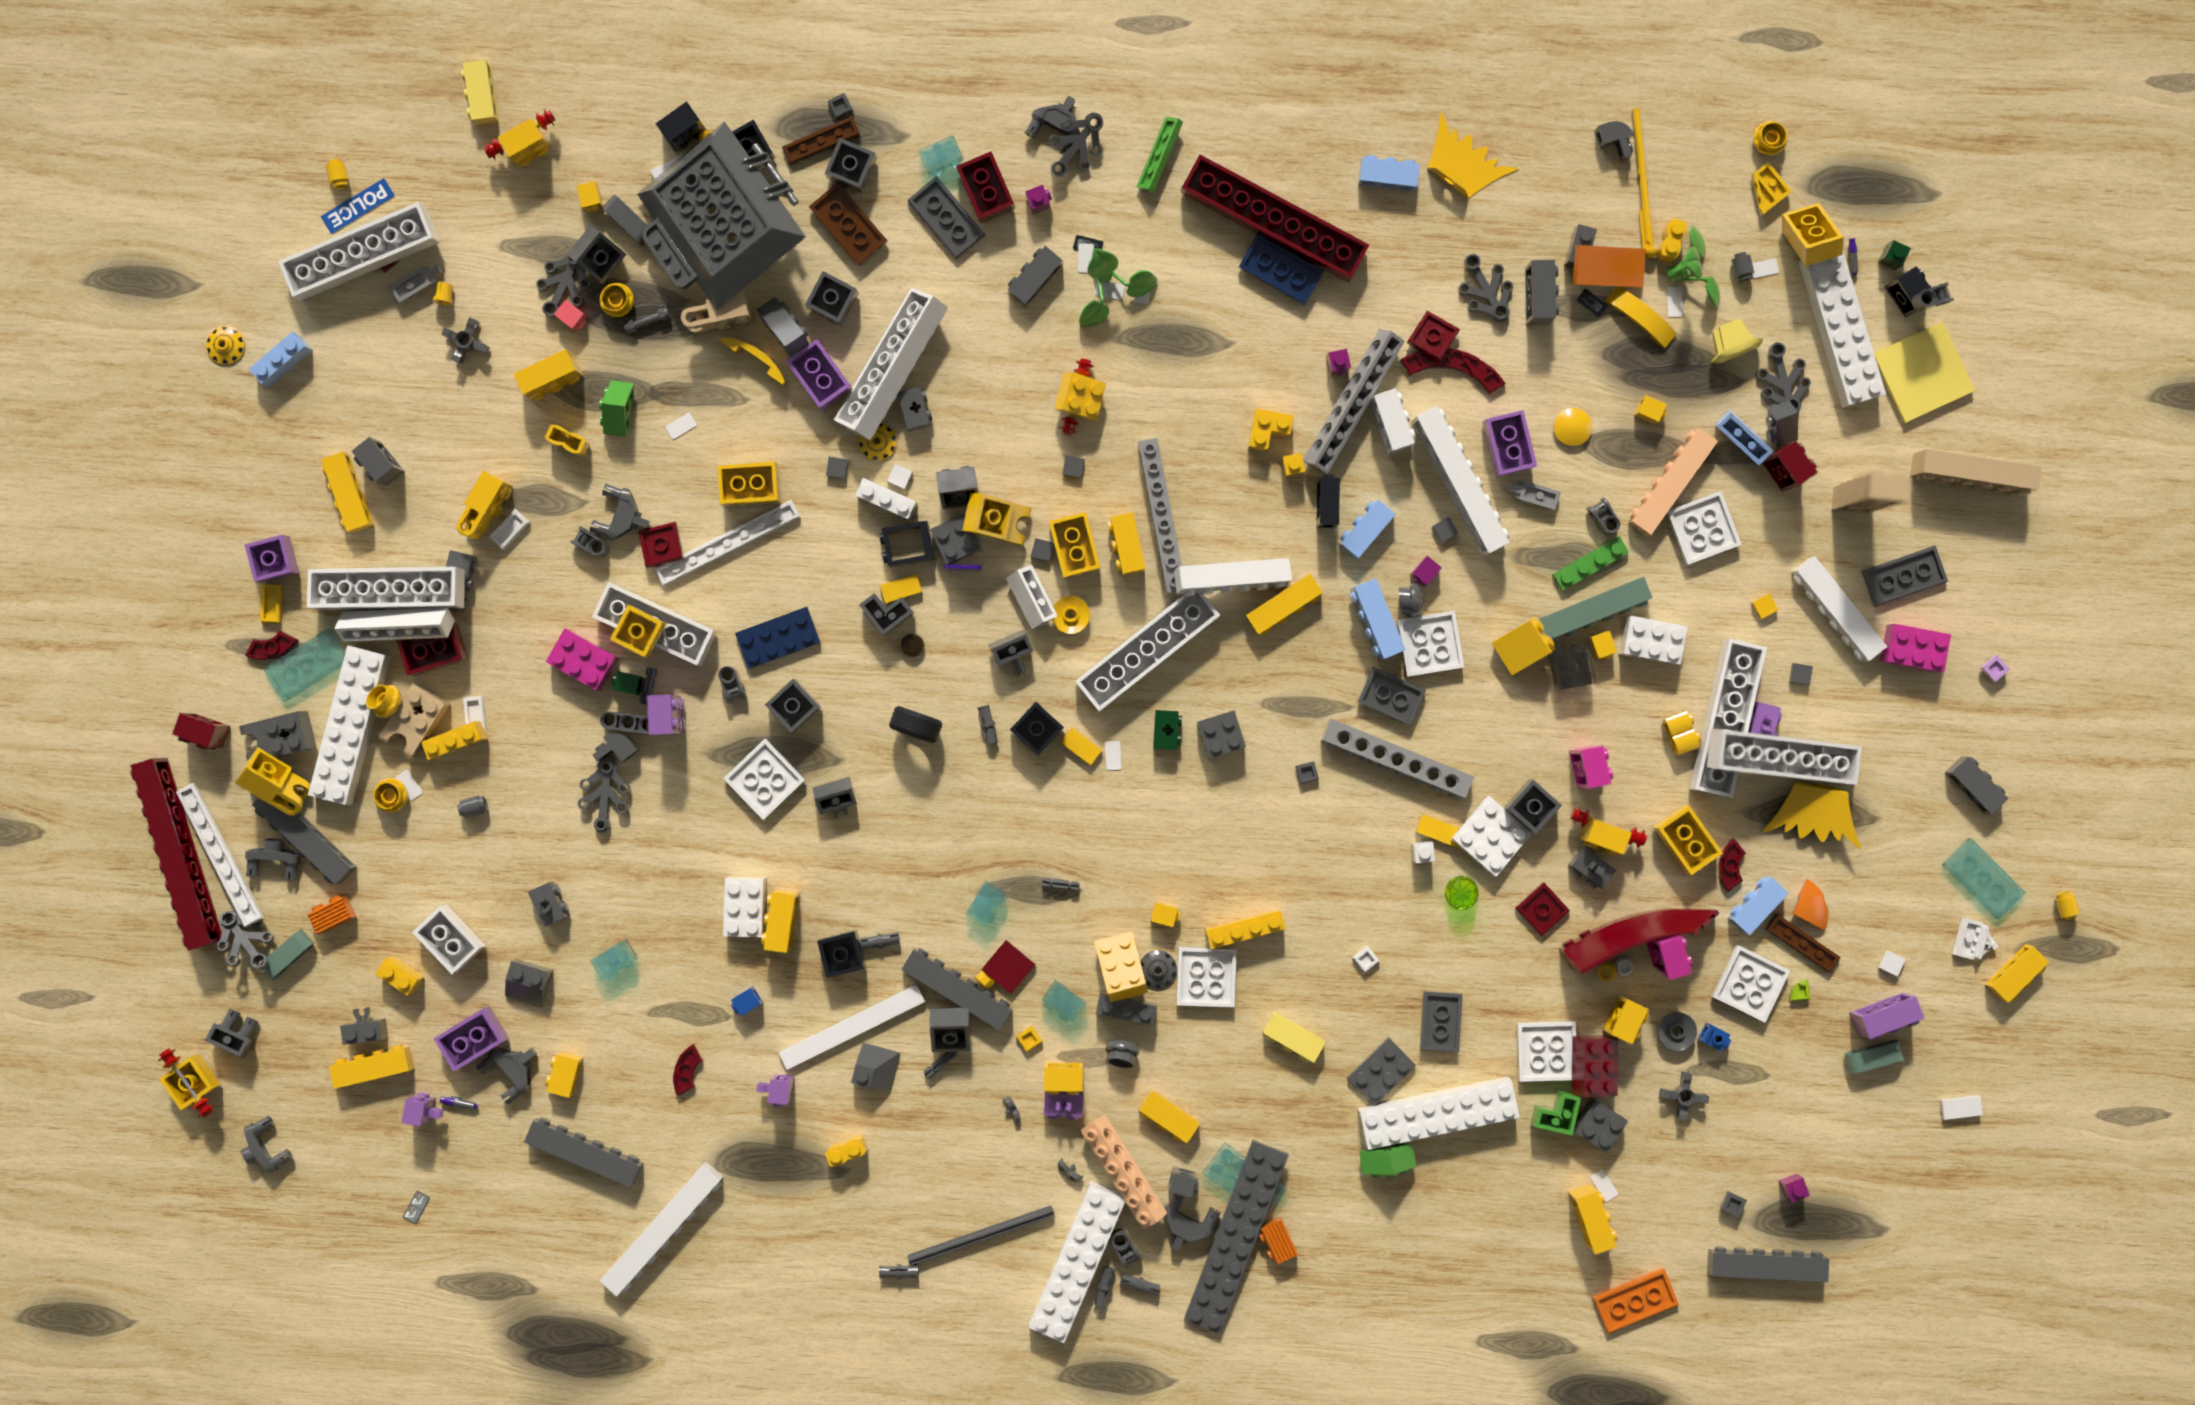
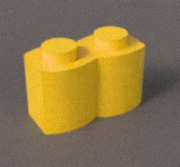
[1656,218,1687,263]
[545,425,590,456]
[1662,711,1701,755]
[825,1135,868,1167]

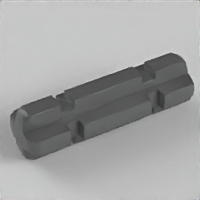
[639,667,657,705]
[1042,878,1080,892]
[924,1051,957,1079]

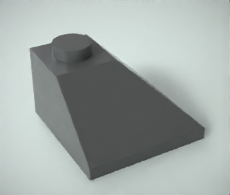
[851,1042,900,1090]

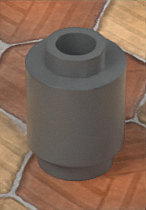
[1731,252,1755,282]
[457,795,488,819]

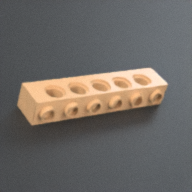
[1080,1114,1167,1230]

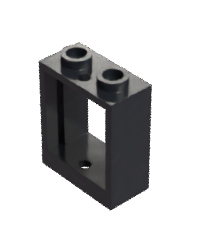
[1316,474,1340,528]
[879,520,935,568]

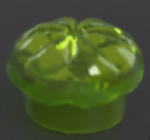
[1444,876,1479,910]

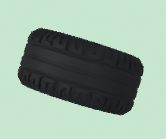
[889,706,942,744]

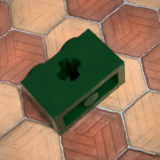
[1153,710,1182,750]

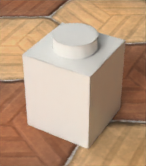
[1411,841,1435,863]

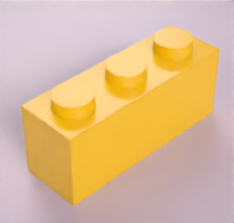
[421,721,488,760]
[1985,944,2049,1003]
[1139,1089,1200,1143]

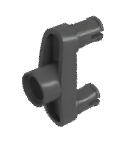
[245,838,300,881]
[241,1115,293,1174]

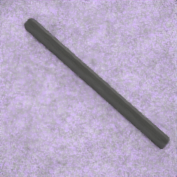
[908,1206,1055,1265]

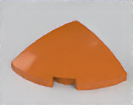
[1791,879,1828,931]

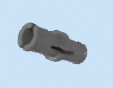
[977,705,998,745]
[860,932,900,950]
[879,1264,919,1280]
[1094,1266,1115,1308]
[1120,1273,1160,1297]

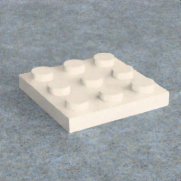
[1667,491,1742,565]
[1397,611,1464,677]
[723,739,805,820]
[1451,795,1532,877]
[1712,945,1790,1022]
[1176,947,1237,1007]
[1517,1021,1576,1082]

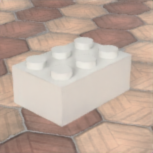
[1370,388,1416,455]
[1619,616,1688,665]
[723,877,767,937]
[412,904,486,974]

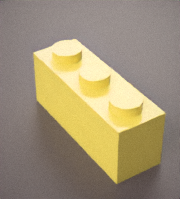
[461,60,499,125]
[1263,1012,1326,1063]

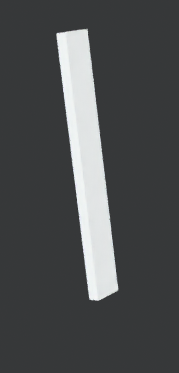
[655,500,800,586]
[176,783,264,927]
[779,984,925,1070]

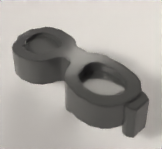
[1002,1096,1021,1124]
[1057,1158,1084,1182]

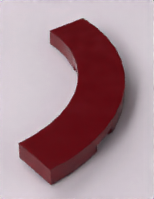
[1400,348,1506,395]

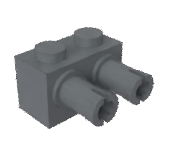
[204,1008,258,1059]

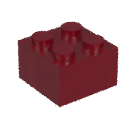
[172,713,230,750]

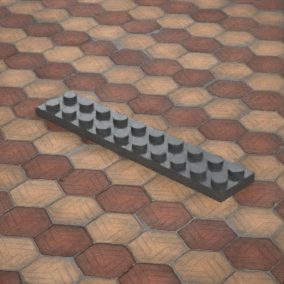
[1184,1139,1289,1333]

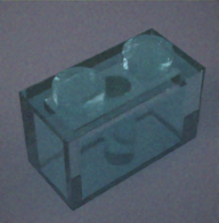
[918,135,964,176]
[966,880,1007,926]
[590,939,639,980]
[1041,979,1086,1023]

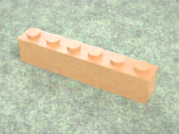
[1628,428,1718,536]

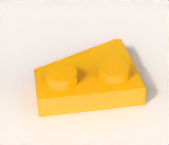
[1751,162,1792,216]

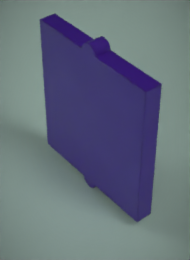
[944,565,982,571]

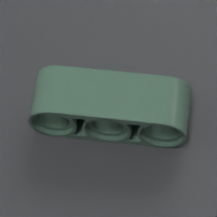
[259,929,315,980]
[1844,1040,1904,1074]

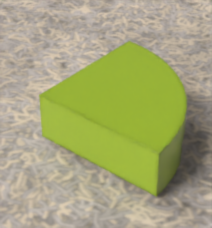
[1789,980,1810,1001]

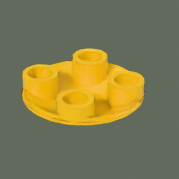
[1554,408,1592,446]

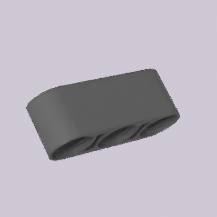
[601,194,648,246]
[600,712,649,734]

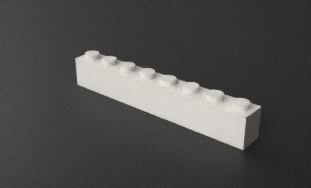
[600,1162,723,1297]

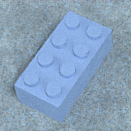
[1349,578,1406,660]

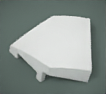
[1952,917,1998,960]

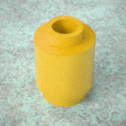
[325,159,349,189]
[2055,891,2080,920]

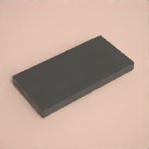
[907,176,986,260]
[1861,545,1948,607]

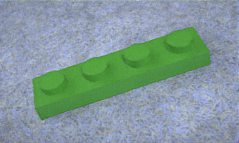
[1136,117,1183,192]
[1552,536,1629,591]

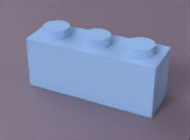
[1358,155,1420,191]
[249,332,312,387]
[1716,409,1773,465]
[1339,499,1396,560]
[1728,876,1789,935]

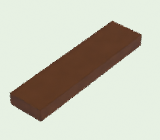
[782,117,860,166]
[1765,913,1841,973]

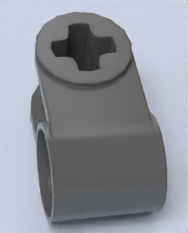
[1912,282,1954,311]
[1587,497,1620,536]
[570,526,610,558]
[718,666,747,704]
[1111,1229,1142,1269]

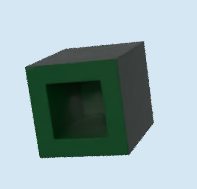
[1878,240,1911,270]
[612,671,644,695]

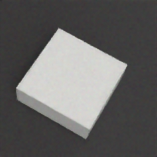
[887,464,913,489]
[1352,946,1379,973]
[1878,950,1906,977]

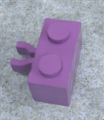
[1748,702,1782,736]
[756,1074,794,1107]
[1044,1091,1084,1120]
[401,1092,444,1126]

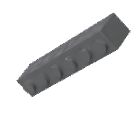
[252,798,357,885]
[901,948,1012,1031]
[524,1117,643,1188]
[1707,1246,1829,1282]

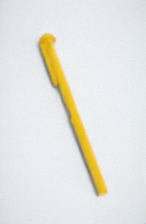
[1632,108,1658,258]

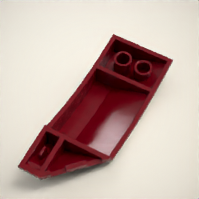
[1559,908,1720,974]

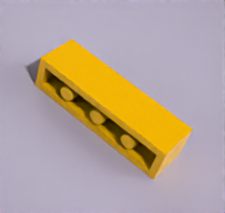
[321,451,374,533]
[1245,573,1323,636]
[1205,909,1286,949]
[328,1044,414,1089]

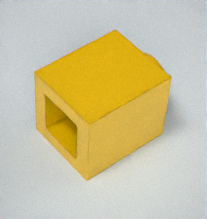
[576,181,603,213]
[1634,395,1667,424]
[1281,453,1306,478]
[1588,631,1617,661]
[1151,901,1181,927]

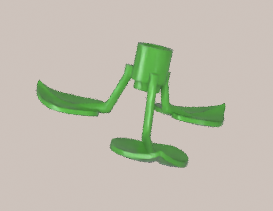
[1667,225,1720,310]
[1079,248,1157,327]

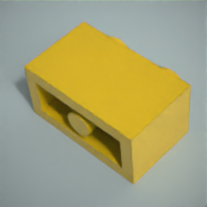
[375,956,424,996]
[546,1052,583,1098]

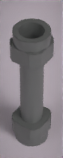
[623,307,671,334]

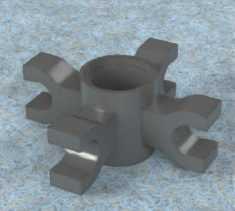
[441,317,490,364]
[1659,1071,1709,1120]

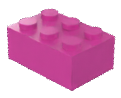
[1880,623,1951,673]
[545,628,619,691]
[1569,745,1613,789]
[1646,935,1693,980]

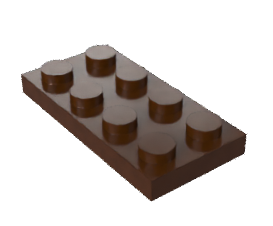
[809,182,888,266]

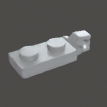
[389,265,444,304]
[1505,481,1561,511]

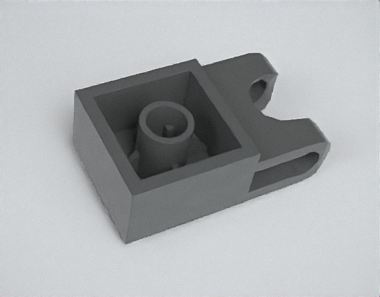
[239,711,316,761]

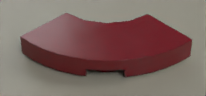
[245,630,299,660]
[1718,838,1746,892]
[673,1044,703,1096]

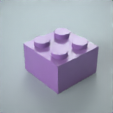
[244,535,299,583]

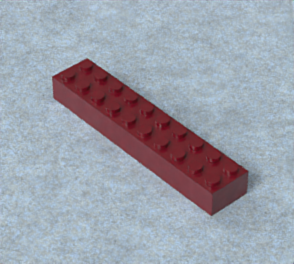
[1181,154,1369,283]
[130,758,222,951]

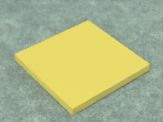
[1874,322,1975,423]

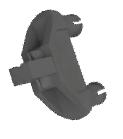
[1024,96,1080,155]
[589,484,650,541]
[476,1048,537,1105]
[1164,1193,1221,1251]

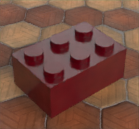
[956,151,1015,224]
[1762,441,1818,492]
[396,622,469,676]
[1572,1035,1619,1098]

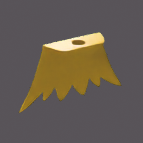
[1427,112,1518,199]
[1762,781,1862,850]

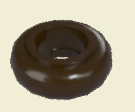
[901,634,924,657]

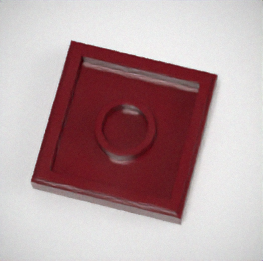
[1407,311,1460,362]
[638,522,684,569]
[1515,882,1570,936]
[981,940,1035,994]

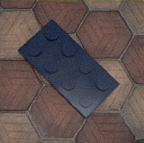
[1238,233,1324,306]
[735,607,821,669]

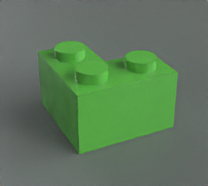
[599,380,635,437]
[1531,1090,1581,1136]
[1359,1143,1416,1178]

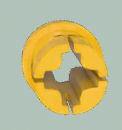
[432,282,453,306]

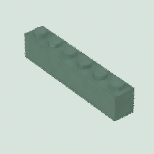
[1537,577,1653,642]

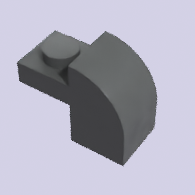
[1595,121,1634,162]
[592,733,640,762]

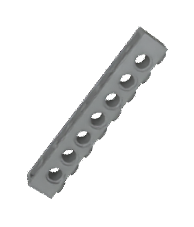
[1303,329,1405,474]
[1138,438,1182,594]
[1321,719,1474,800]

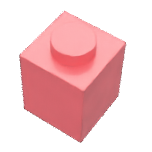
[554,300,588,332]

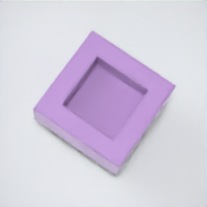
[1980,655,2010,682]

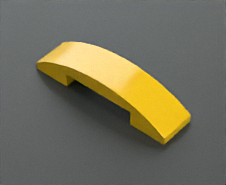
[1605,287,1677,349]
[719,338,787,387]

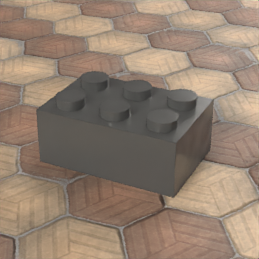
[1525,260,1559,325]

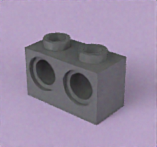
[1168,1166,1199,1198]

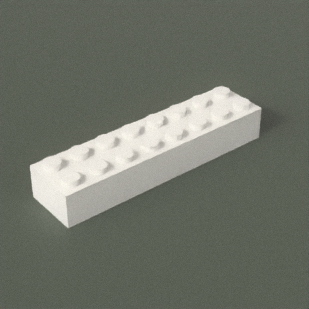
[278,202,440,301]
[1798,252,1886,408]
[834,287,948,440]
[1411,406,1510,556]
[307,567,465,610]
[1075,592,1220,712]
[1689,638,1767,798]
[308,645,392,805]
[1707,729,1862,785]
[1357,1076,1520,1150]
[1029,1180,1125,1343]

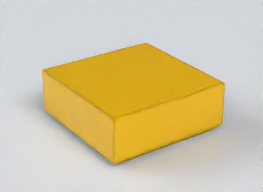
[1751,593,1779,619]
[1016,1025,1043,1052]

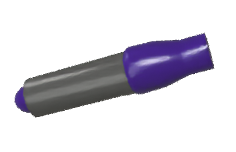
[1848,238,1858,277]
[440,1096,478,1110]

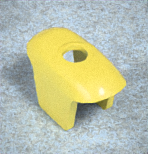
[1711,319,1763,364]

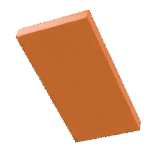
[1573,245,1646,288]
[1592,1268,1679,1334]

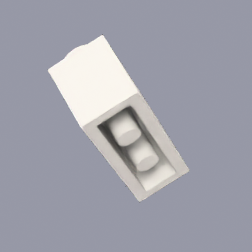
[855,478,917,521]
[1006,565,1057,629]

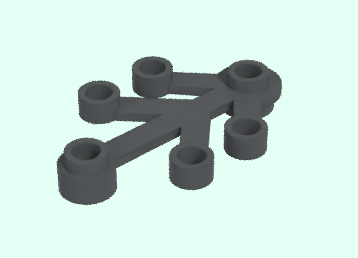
[1049,112,1103,177]
[536,251,592,318]
[1458,254,1513,322]
[1756,342,1811,413]
[578,757,631,832]
[216,911,274,971]

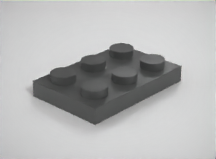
[1357,667,1426,725]
[1420,991,1463,1052]
[1347,1037,1416,1106]

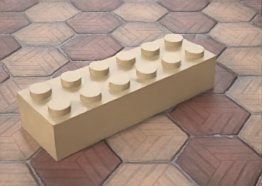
[1910,449,2042,496]
[1831,471,1911,513]

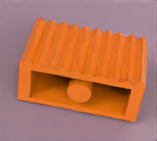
[307,895,357,935]
[1259,1217,1298,1265]

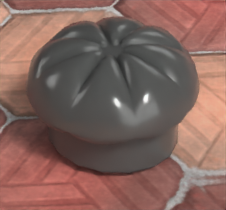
[1399,583,1423,618]
[1105,1039,1139,1068]

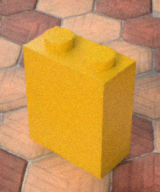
[1492,616,1555,675]

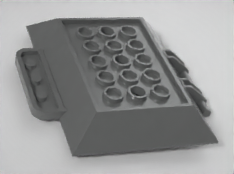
[637,121,806,310]

